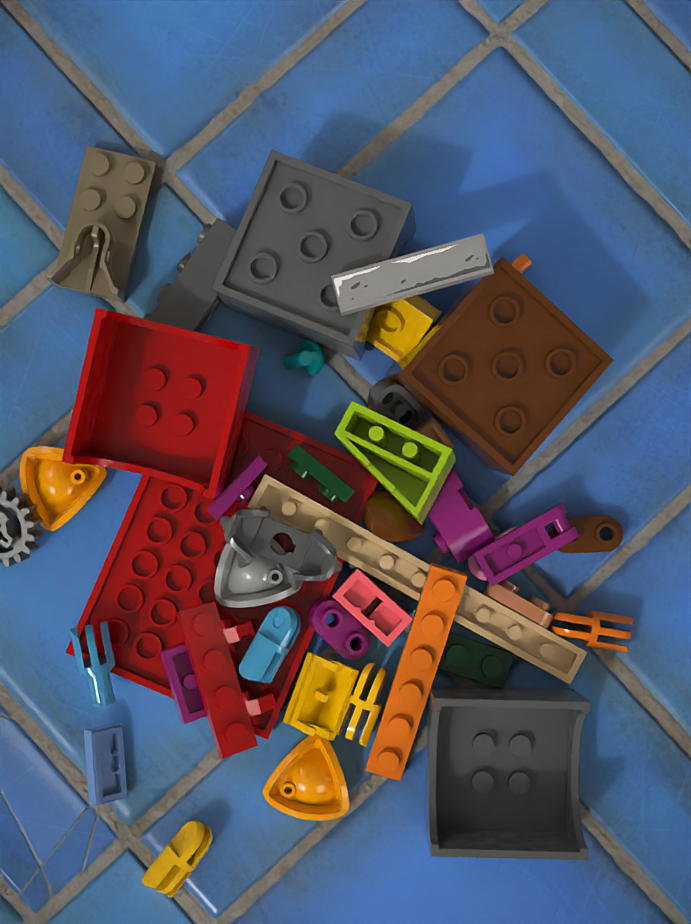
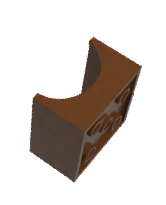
[386,256,614,476]

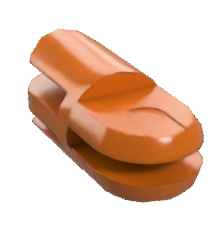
[552,610,634,653]

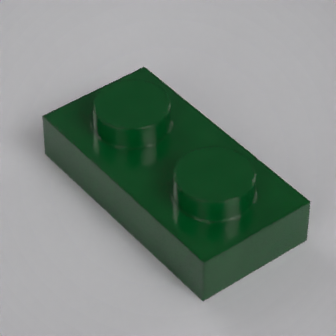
[287,444,355,504]
[438,633,514,689]

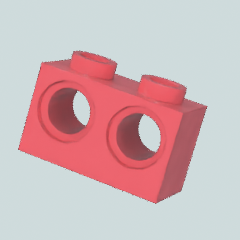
[332,567,413,647]

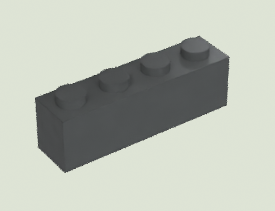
[142,217,237,333]

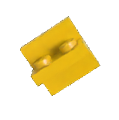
[366,295,442,362]

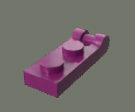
[472,503,580,586]

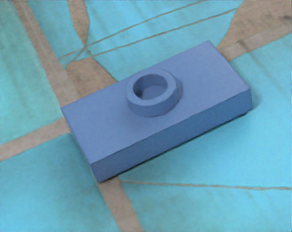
[84,723,127,806]

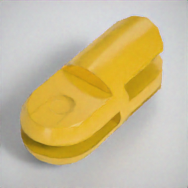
[337,663,388,747]
[142,820,213,898]

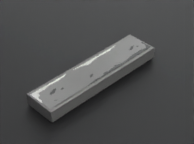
[331,233,494,316]

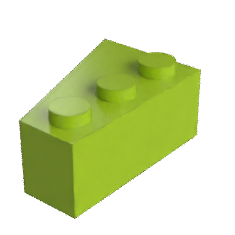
[334,401,456,525]

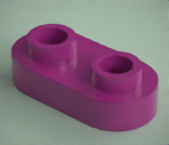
[308,597,371,660]

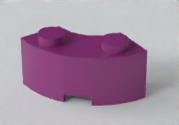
[427,469,495,564]

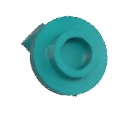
[283,339,325,375]

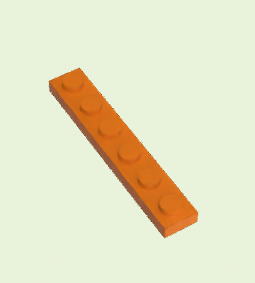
[365,562,467,781]

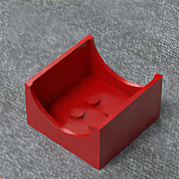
[61,308,260,499]

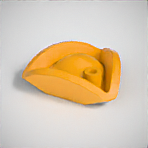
[20,446,107,531]
[263,733,349,821]

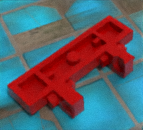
[177,601,277,759]

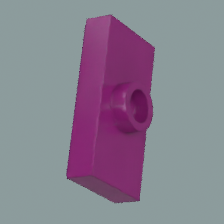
[208,456,269,520]

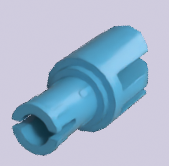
[70,621,116,707]

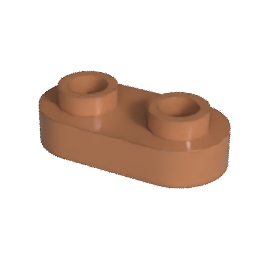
[483,579,554,629]

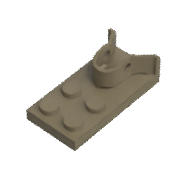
[46,146,158,303]

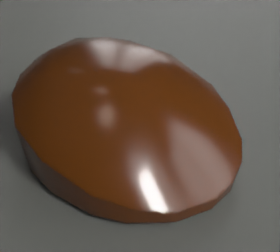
[363,490,426,542]

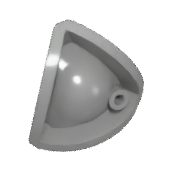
[214,538,301,608]

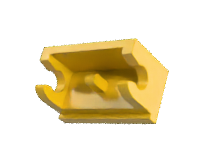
[282,652,359,741]

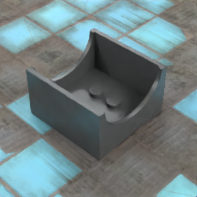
[212,150,416,361]
[425,685,590,860]

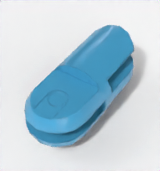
[239,605,302,683]

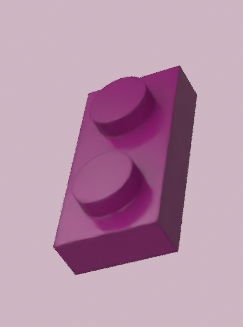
[160,643,207,724]

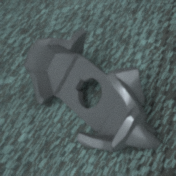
[220,506,343,591]

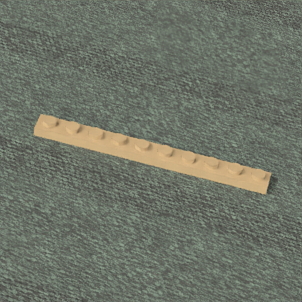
[247,474,587,684]

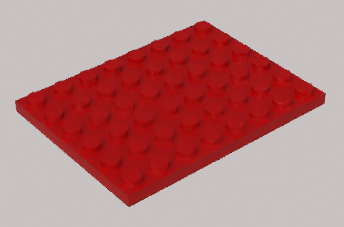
[65,410,378,740]

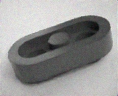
[368,378,425,430]

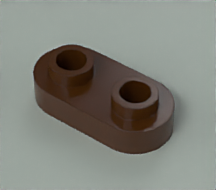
[548,516,623,553]

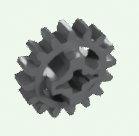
[0,486,43,567]

